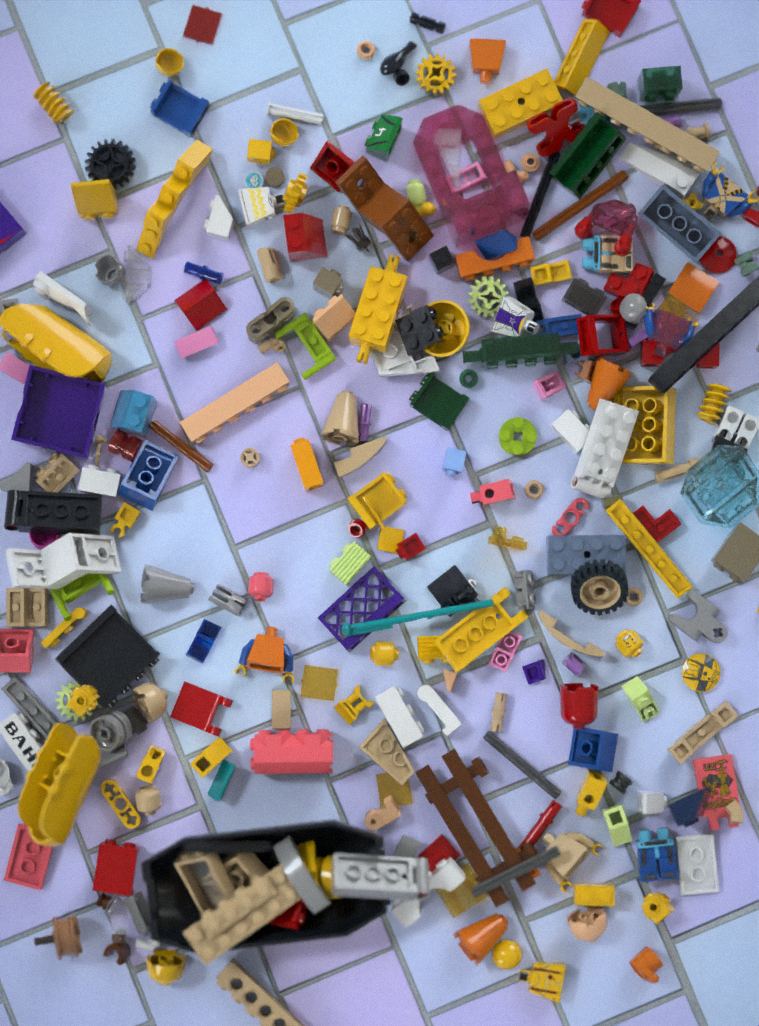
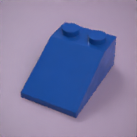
[118,440,179,511]

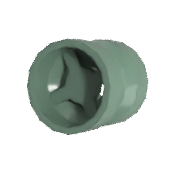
[734,251,759,277]

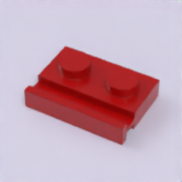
[416,834,461,872]

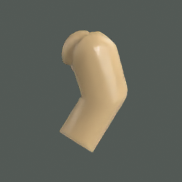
[257,337,286,355]

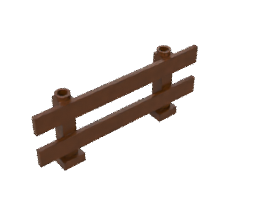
[415,748,539,908]

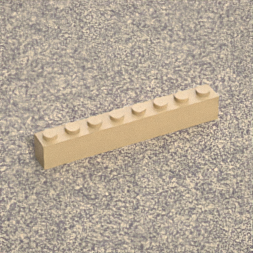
[575,76,720,173]

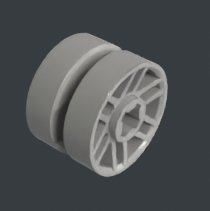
[89,710,133,751]

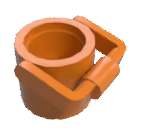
[629,946,663,984]

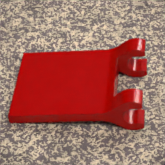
[170,681,233,736]

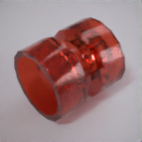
[107,429,143,462]

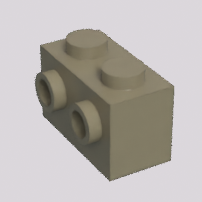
[313,267,344,299]

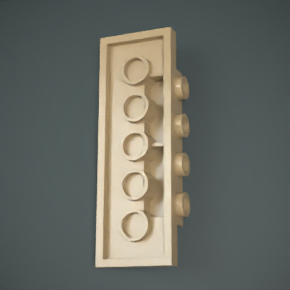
[183,864,301,965]

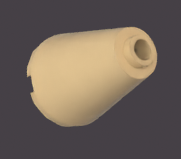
[321,390,359,446]

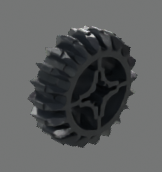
[85,139,136,190]

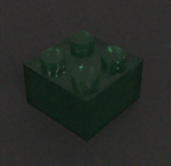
[638,66,683,104]

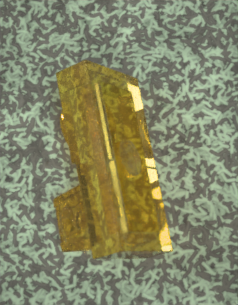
[487,526,528,551]

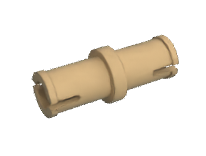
[490,692,508,732]

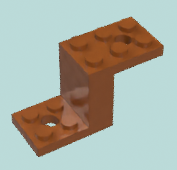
[335,155,434,262]

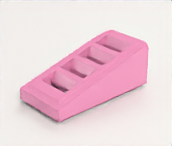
[445,161,489,195]

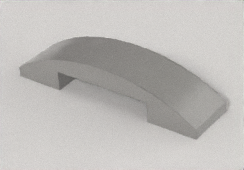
[274,836,331,914]

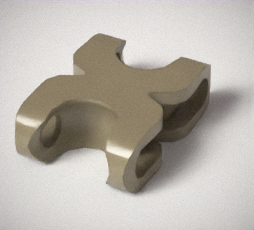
[246,297,296,344]

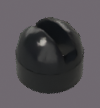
[394,69,410,86]

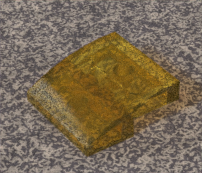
[435,863,488,918]

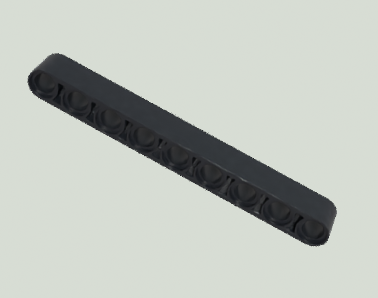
[648,276,759,394]

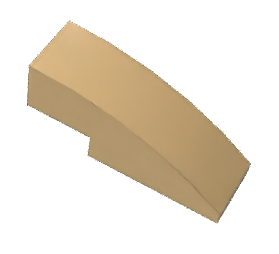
[334,436,387,478]

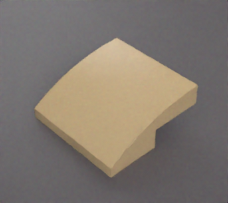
[6,588,48,627]

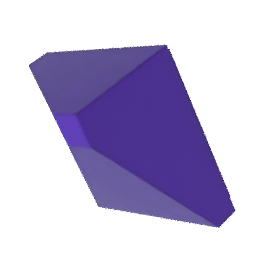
[522,659,546,685]

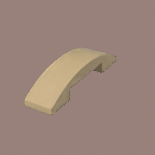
[537,610,605,656]
[667,701,739,765]

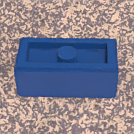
[475,230,517,260]

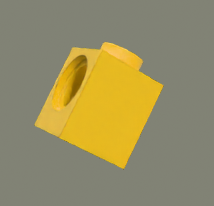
[247,139,276,165]

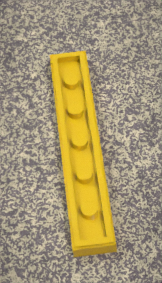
[605,498,693,599]

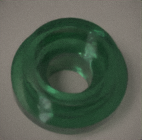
[459,369,478,388]

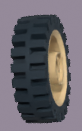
[571,559,629,615]

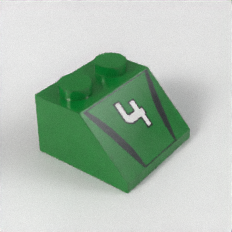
[364,114,403,162]

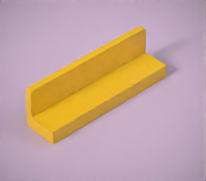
[554,18,609,97]

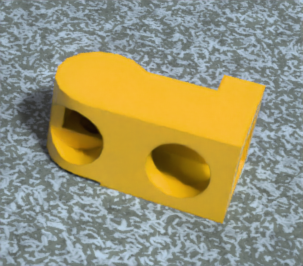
[135,745,166,785]

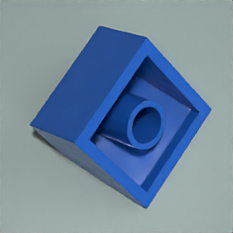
[568,728,618,772]

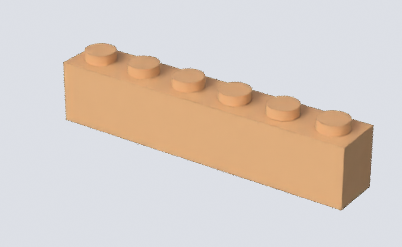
[179,362,290,444]

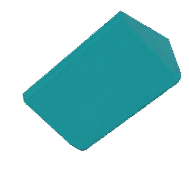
[208,760,236,801]

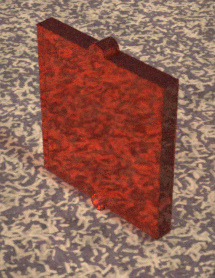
[183,5,222,45]

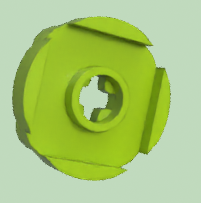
[499,417,537,455]

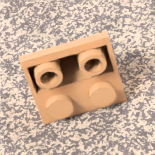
[312,294,355,342]

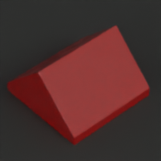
[310,140,355,192]
[174,279,227,331]

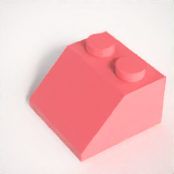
[0,629,34,673]

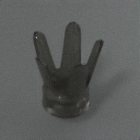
[345,224,371,252]

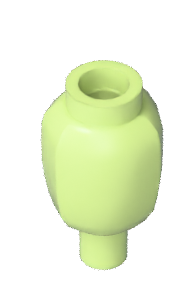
[406,179,426,210]

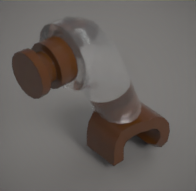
[96,893,131,966]

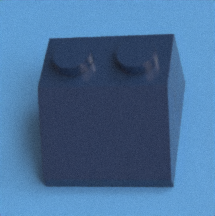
[668,786,712,828]

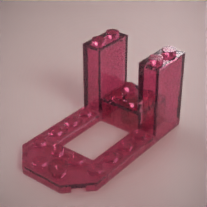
[413,105,530,248]

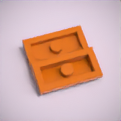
[667,262,719,314]

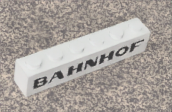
[0,712,85,808]

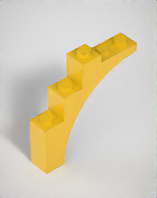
[136,140,213,259]

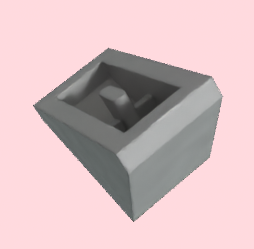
[0,462,34,492]

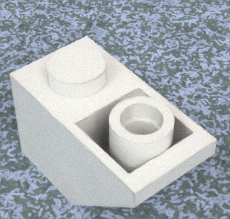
[204,195,234,241]

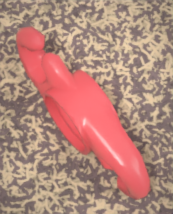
[552,498,589,536]

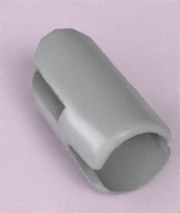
[208,584,247,616]

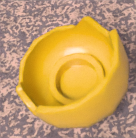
[155,48,184,77]
[270,118,299,147]
[492,940,523,970]

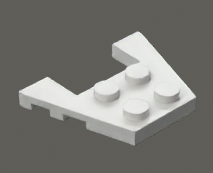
[370,304,440,377]

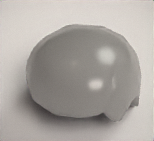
[95,254,124,286]
[620,293,647,324]

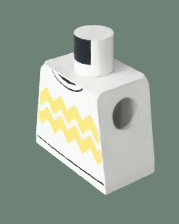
[238,187,285,228]

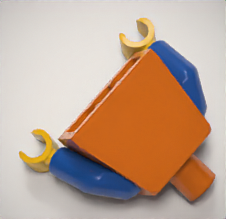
[235,627,294,683]

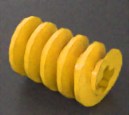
[33,82,74,124]
[696,383,732,426]

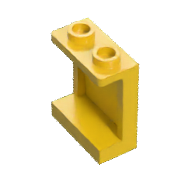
[347,472,407,530]

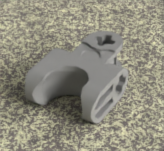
[668,590,728,643]

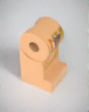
[365,795,401,830]

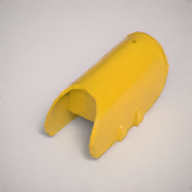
[0,304,112,382]
[18,723,100,847]

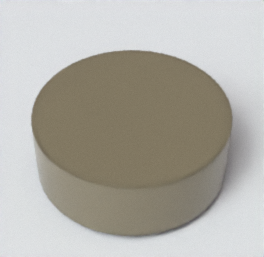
[265,167,284,188]

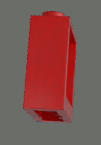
[576,314,630,357]

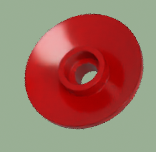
[700,236,737,274]

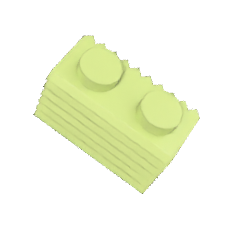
[329,542,372,586]

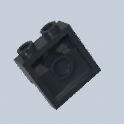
[395,305,444,356]

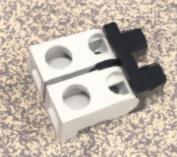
[711,405,759,463]

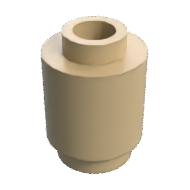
[331,205,353,235]

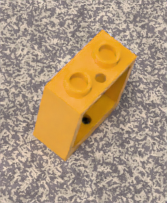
[290,437,324,492]

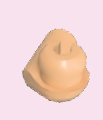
[503,160,529,183]

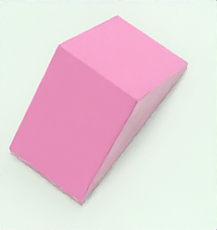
[532,370,567,402]

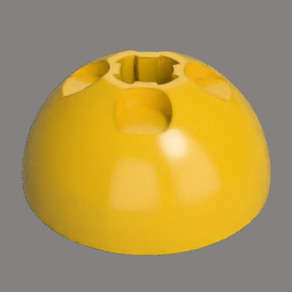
[424,300,470,357]

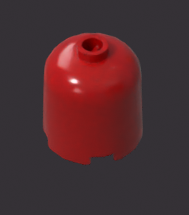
[560,683,599,729]

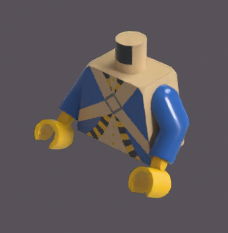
[702,160,759,221]

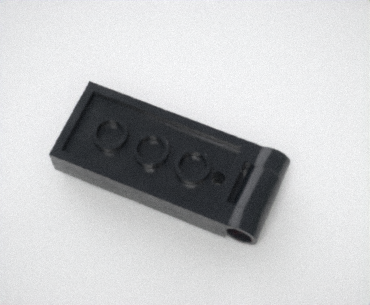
[4,490,102,535]

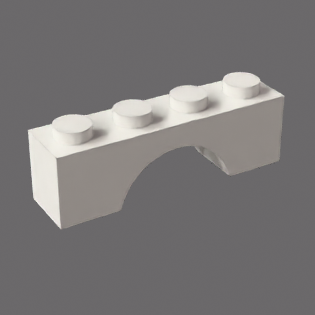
[391,857,466,928]

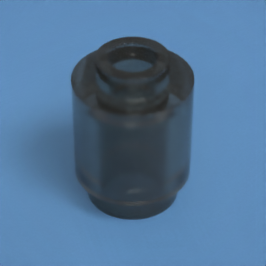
[123,706,148,735]

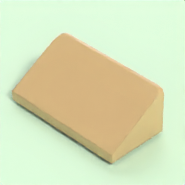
[272,690,291,729]

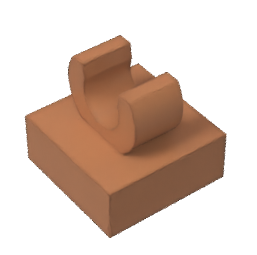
[575,359,596,384]

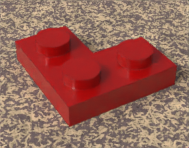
[603,262,654,299]
[633,505,681,543]

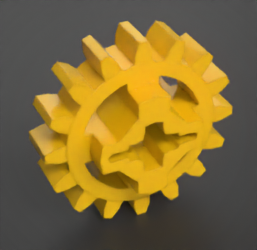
[415,53,456,96]
[282,172,309,214]

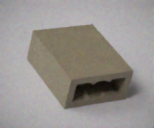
[711,522,759,583]

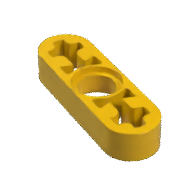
[100,779,141,829]

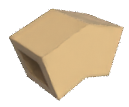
[725,800,743,824]

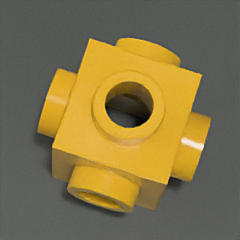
[66,684,100,717]
[641,892,675,924]

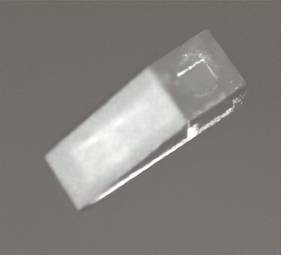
[433,128,461,189]

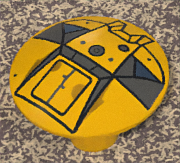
[682,653,720,692]

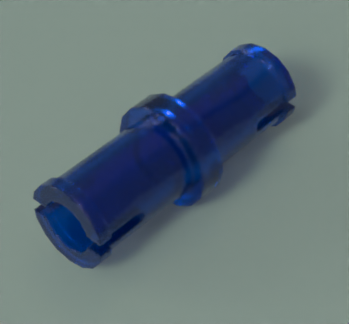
[184,261,224,285]

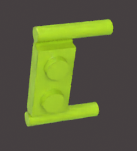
[274,312,337,380]
[50,573,115,621]

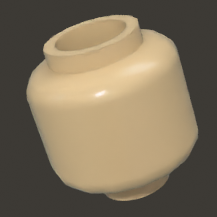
[135,785,162,815]

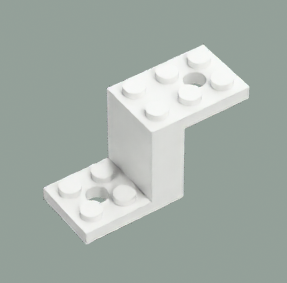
[5,533,122,589]

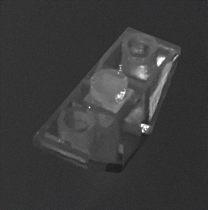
[123,245,152,305]

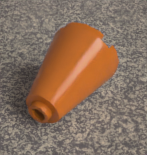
[587,356,633,410]
[453,913,508,965]

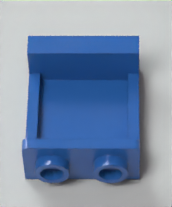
[150,79,210,138]

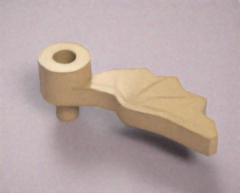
[95,435,108,467]

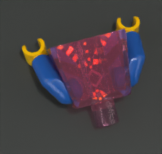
[643,303,698,358]

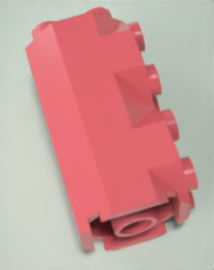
[250,729,333,774]

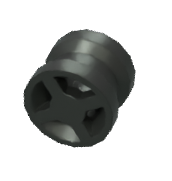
[609,771,634,794]

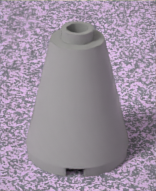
[140,565,194,603]

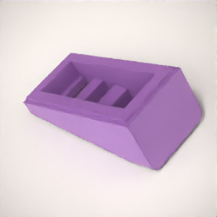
[562,652,585,675]

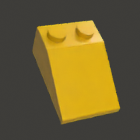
[70,179,118,220]

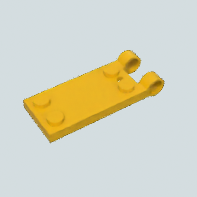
[433,587,529,673]

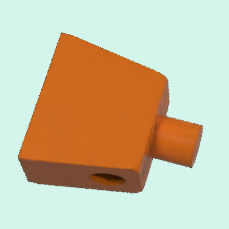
[469,38,506,84]

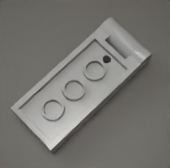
[331,853,430,901]

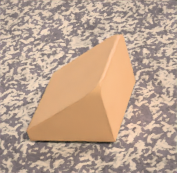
[443,669,457,692]

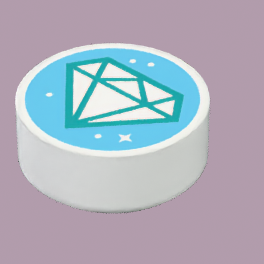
[244,171,264,188]

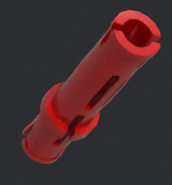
[519,799,563,850]

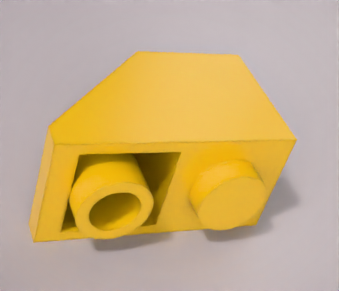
[190,736,233,778]

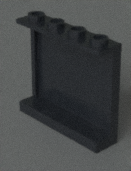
[55,604,160,710]

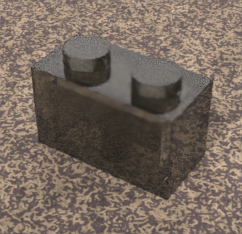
[561,278,607,315]

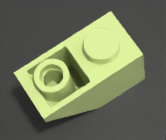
[621,676,660,723]
[601,804,632,847]

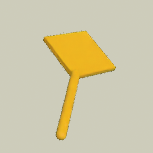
[362,496,405,554]

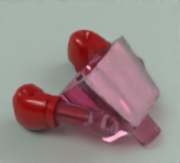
[574,199,638,257]

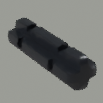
[409,12,446,34]

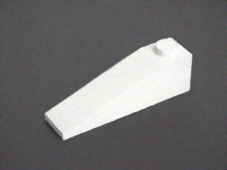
[619,143,701,200]

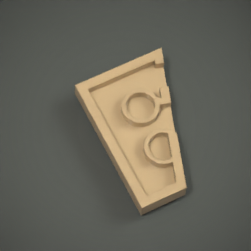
[359,718,415,786]

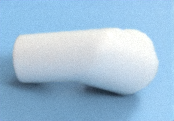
[135,938,162,951]

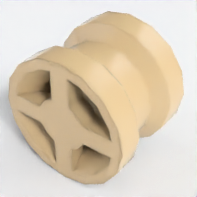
[240,448,260,468]

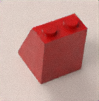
[283,213,327,262]

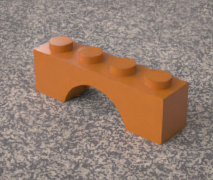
[454,236,535,282]

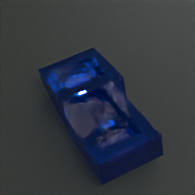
[186,619,221,664]

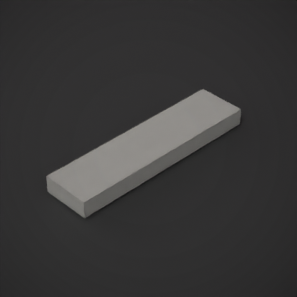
[1,676,58,739]

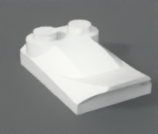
[33,271,92,327]

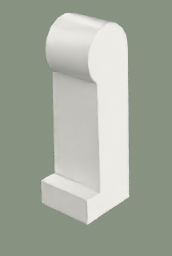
[417,685,462,736]

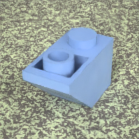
[442,447,467,478]

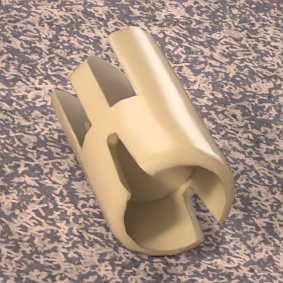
[257,248,284,283]

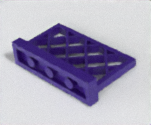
[318,566,406,653]

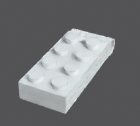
[571,399,639,499]

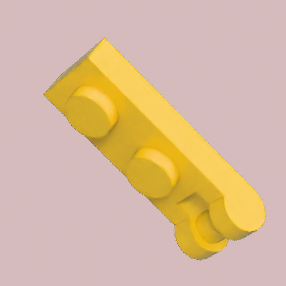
[41,607,88,649]

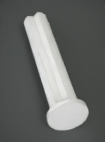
[266,101,323,125]

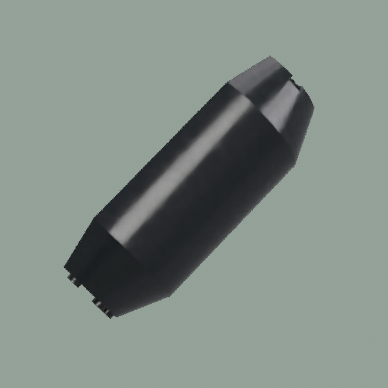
[141,819,391,954]

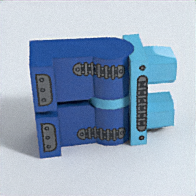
[636,827,679,882]

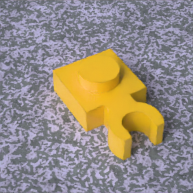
[110,502,141,538]

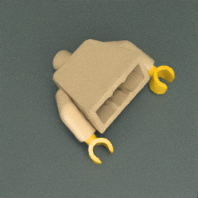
[542,832,603,892]

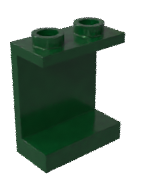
[409,372,469,432]

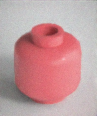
[248,572,273,602]

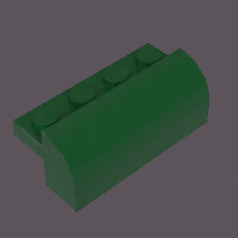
[549,112,627,199]

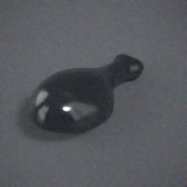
[380,41,417,75]

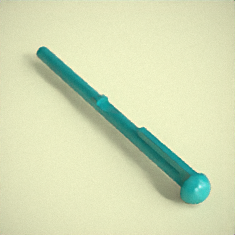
[342,599,494,636]

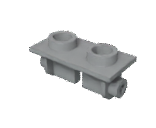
[514,570,536,610]
[124,891,150,935]

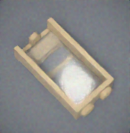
[174,850,236,914]

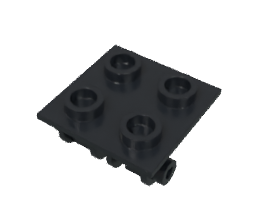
[427,565,478,617]

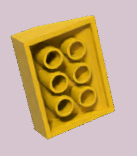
[614,386,676,465]

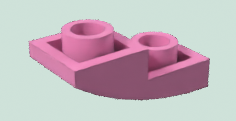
[174,325,219,359]
[0,352,29,385]
[488,631,522,672]

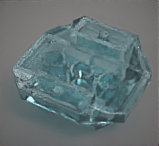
[680,445,759,529]

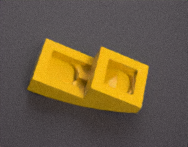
[530,260,573,286]

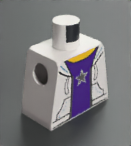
[491,296,539,338]

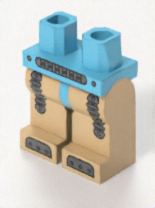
[582,235,633,275]

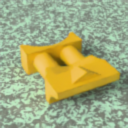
[333,685,374,725]

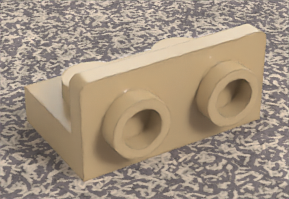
[34,452,80,492]

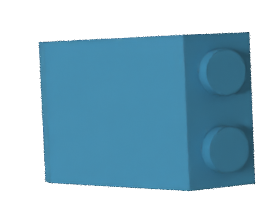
[110,390,157,438]

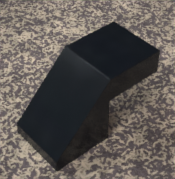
[513,277,543,322]

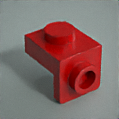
[395,533,426,561]

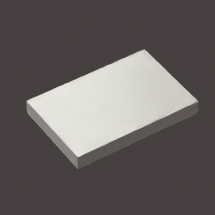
[675,833,720,896]

